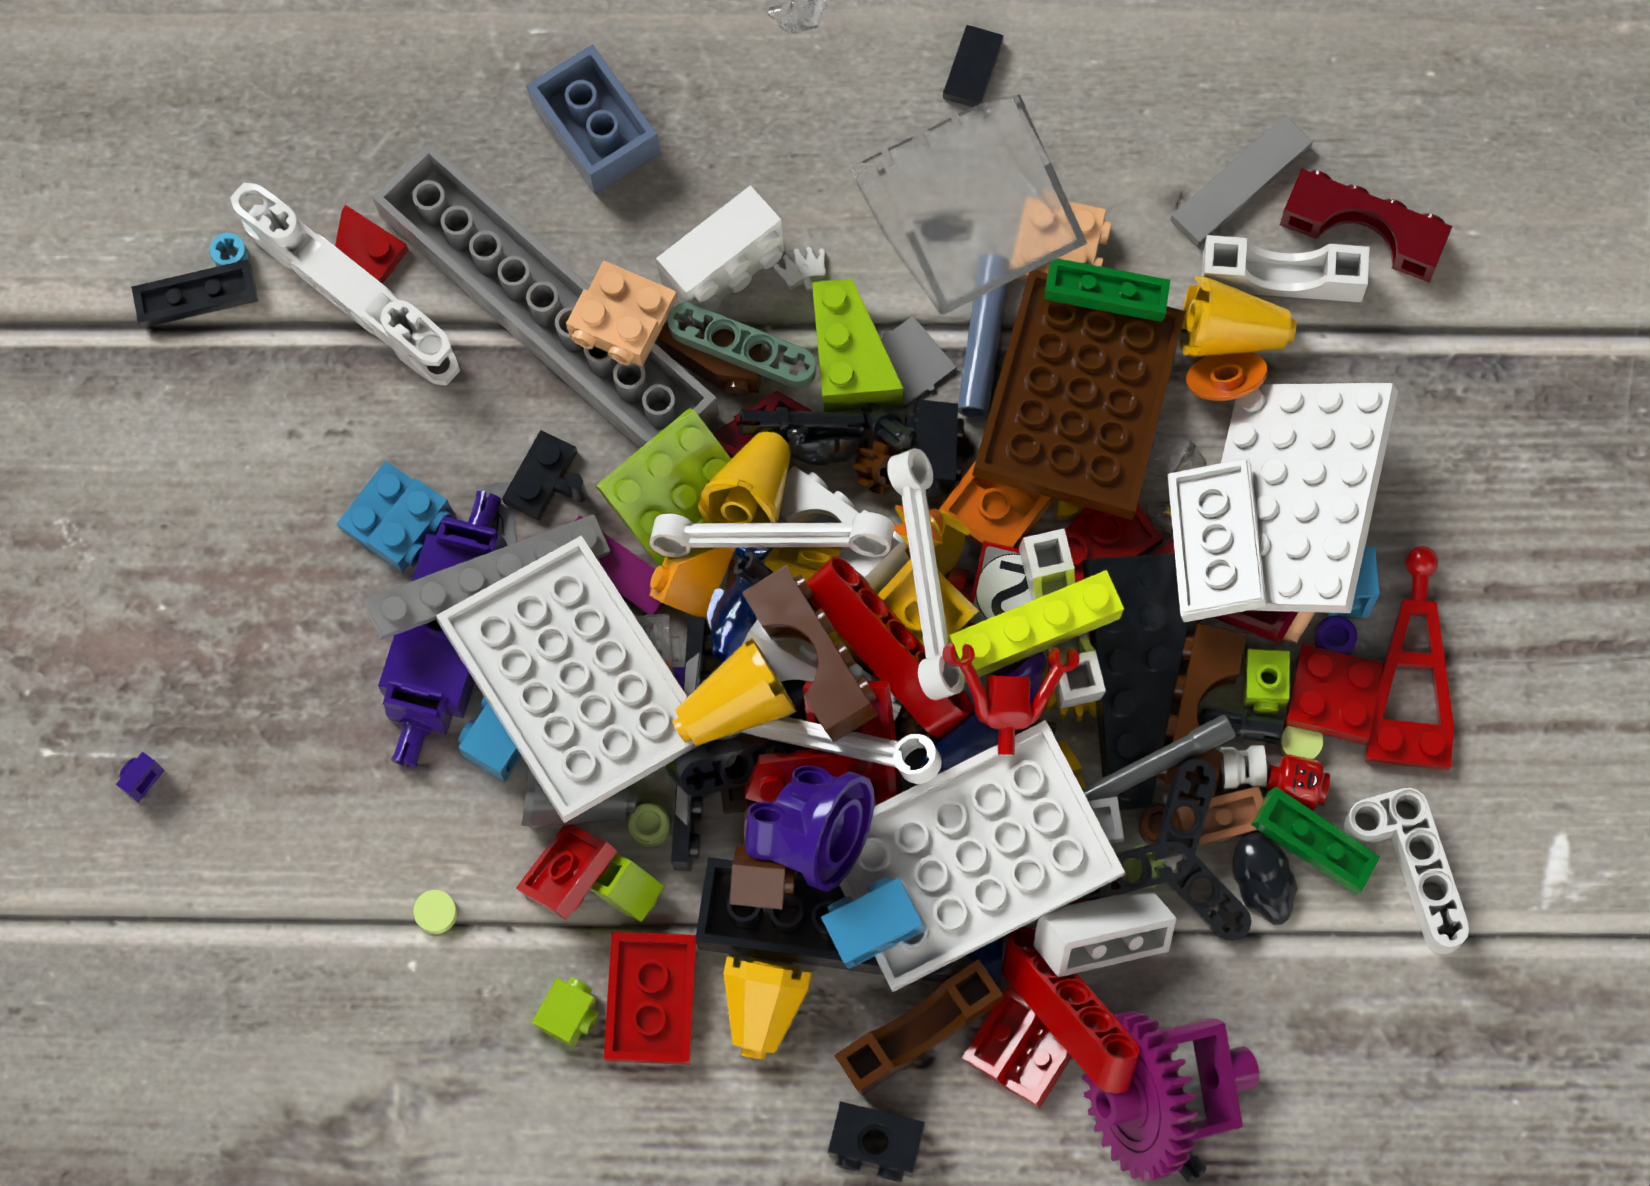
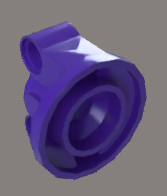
[745,765,874,891]

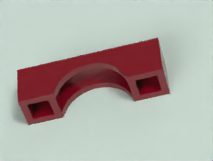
[1280,168,1453,283]

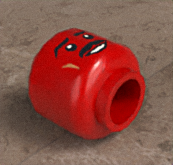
[1265,754,1330,811]

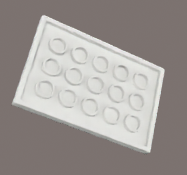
[1221,383,1398,613]
[436,535,700,823]
[840,720,1125,992]

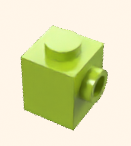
[1243,649,1290,715]
[590,854,665,922]
[531,977,599,1048]

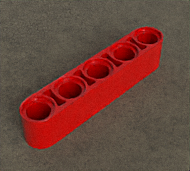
[806,556,973,738]
[1001,927,1140,1094]

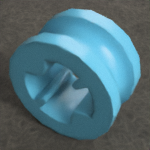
[209,232,249,266]

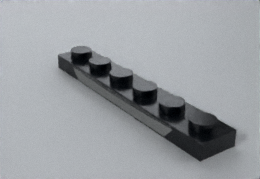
[671,617,714,871]

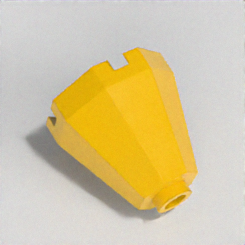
[724,955,814,1060]

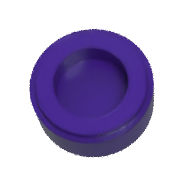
[1314,616,1357,655]

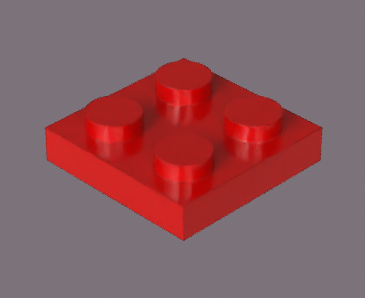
[1284,644,1384,745]
[516,824,618,920]

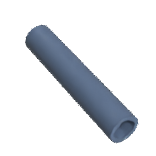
[958,256,1011,418]

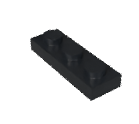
[131,259,258,328]

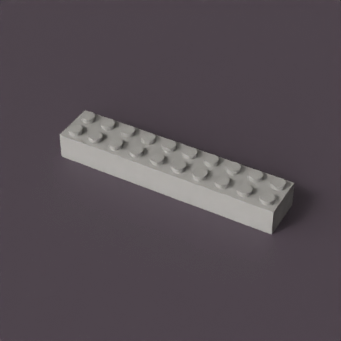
[372,143,719,449]

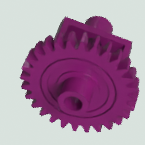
[1082,1012,1259,1181]

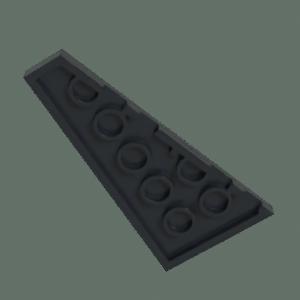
[1082,553,1188,810]

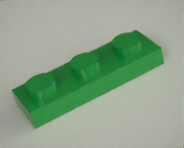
[1044,257,1170,322]
[1251,787,1380,895]

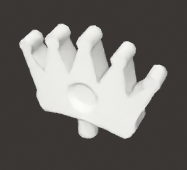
[774,247,826,291]

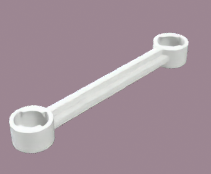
[887,448,964,700]
[649,512,894,557]
[719,717,942,784]

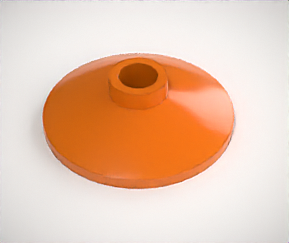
[1186,352,1268,401]

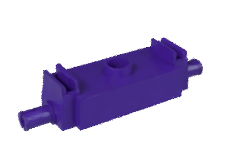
[378,491,507,768]

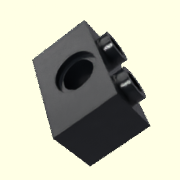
[828,1101,925,1182]

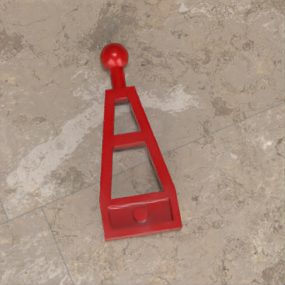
[1365,546,1454,770]

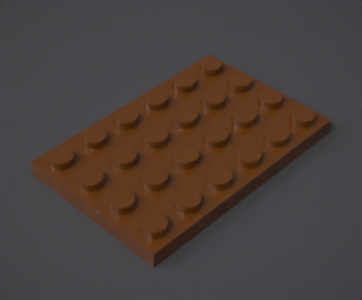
[972,268,1186,520]

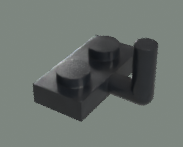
[502,430,587,520]

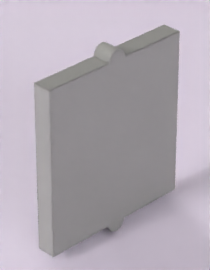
[881,316,956,408]

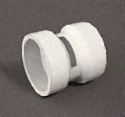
[1220,745,1267,789]

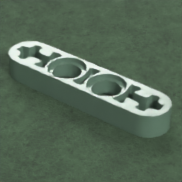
[667,303,816,389]

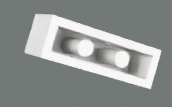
[1033,887,1177,977]

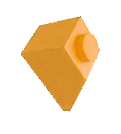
[649,547,736,619]

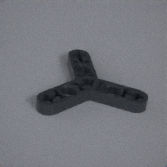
[1081,758,1252,941]

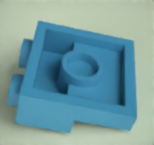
[336,461,452,573]

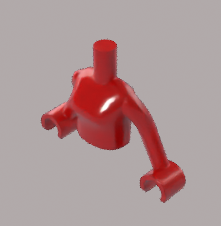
[942,643,1080,755]

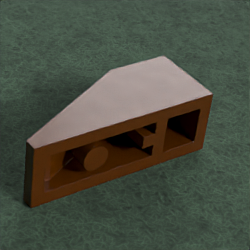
[655,323,765,396]

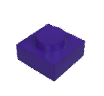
[116,751,165,803]

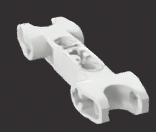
[230,183,460,385]

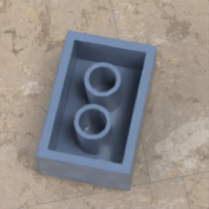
[526,44,661,194]

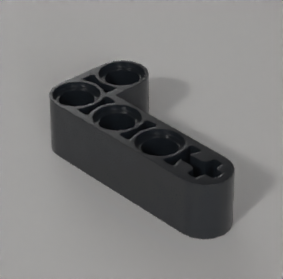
[666,679,810,797]

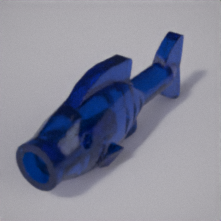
[707,547,774,661]

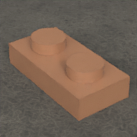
[1176,786,1263,848]

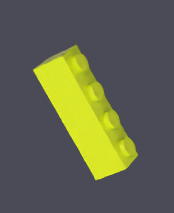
[948,570,1124,683]

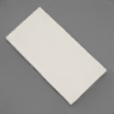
[1168,458,1267,622]

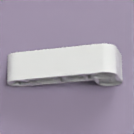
[1344,788,1469,954]

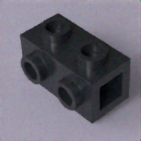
[904,399,964,497]

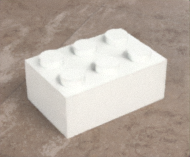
[656,185,785,322]

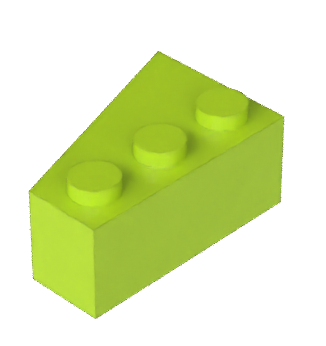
[812,278,904,412]

